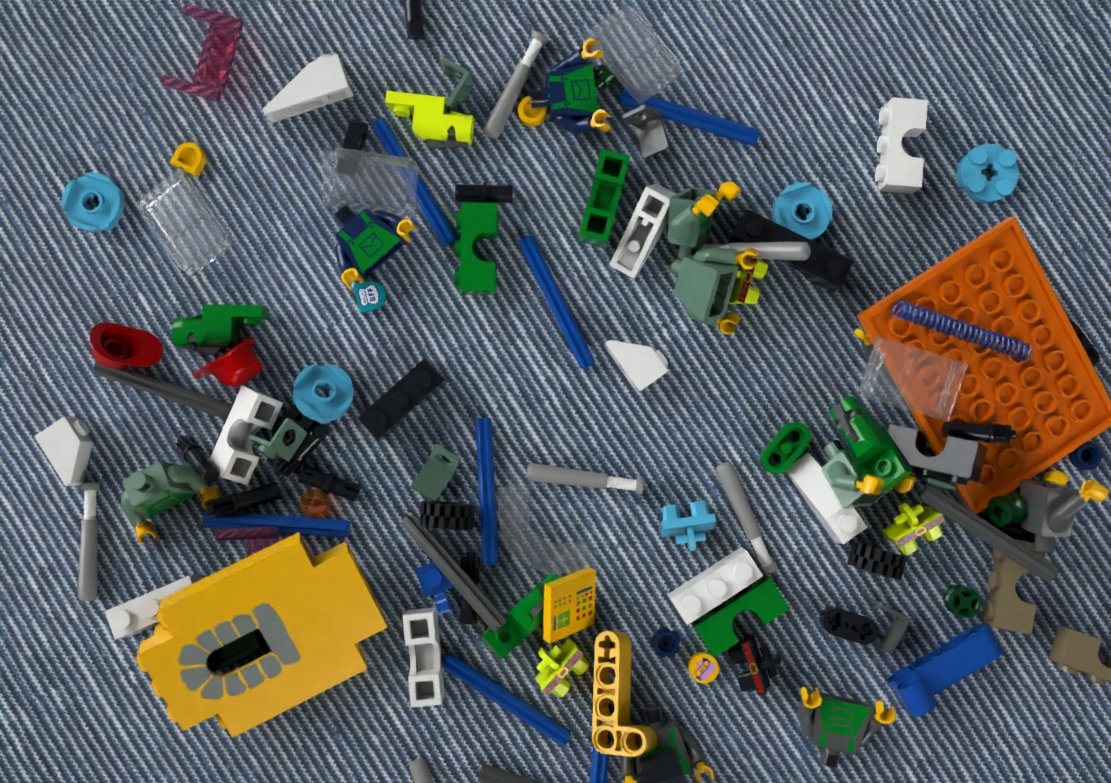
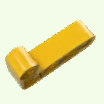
[592,631,658,757]

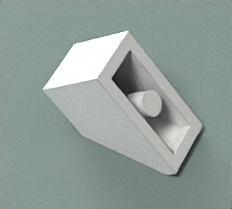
[604,340,668,393]
[34,417,93,486]

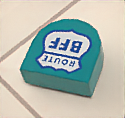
[353,281,387,314]

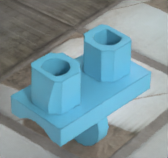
[660,500,716,551]

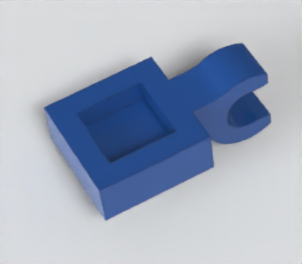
[415,562,453,614]

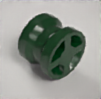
[987,493,1028,527]
[943,585,981,618]

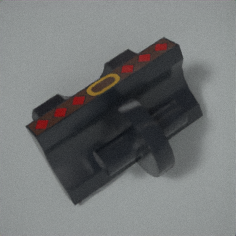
[728,633,782,696]

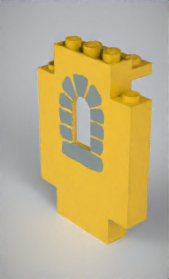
[136,532,387,738]

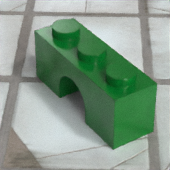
[578,149,630,248]
[454,202,499,295]
[691,575,790,658]

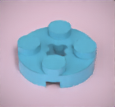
[957,144,1019,204]
[61,172,125,232]
[772,183,833,240]
[292,364,354,424]

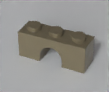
[983,539,1046,635]
[1048,625,1111,685]

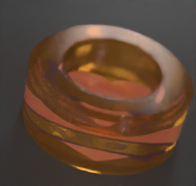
[300,489,332,519]

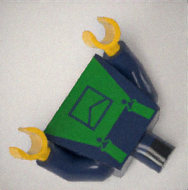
[530,38,611,135]
[335,205,419,291]

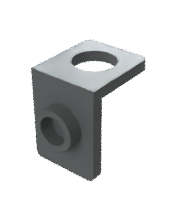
[621,104,670,158]
[871,599,911,655]

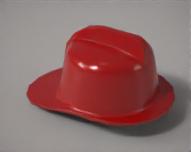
[89,322,163,370]
[193,338,262,386]

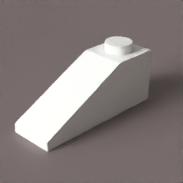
[263,54,354,123]
[609,183,676,279]
[786,452,868,544]

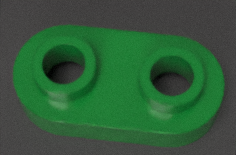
[760,422,811,474]

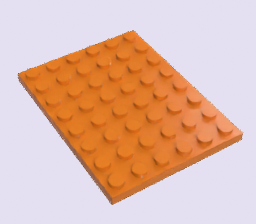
[857,217,1111,514]

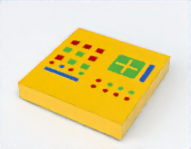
[543,567,596,644]

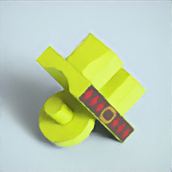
[728,258,768,305]
[882,502,945,555]
[535,638,590,697]

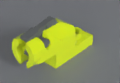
[385,91,474,149]

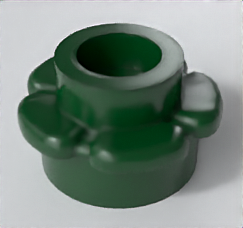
[593,64,618,91]

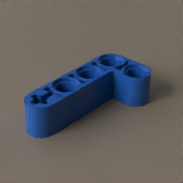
[887,623,1003,717]

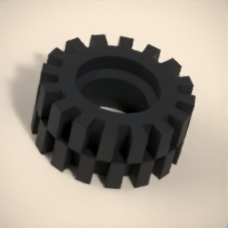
[419,501,475,530]
[847,541,907,580]

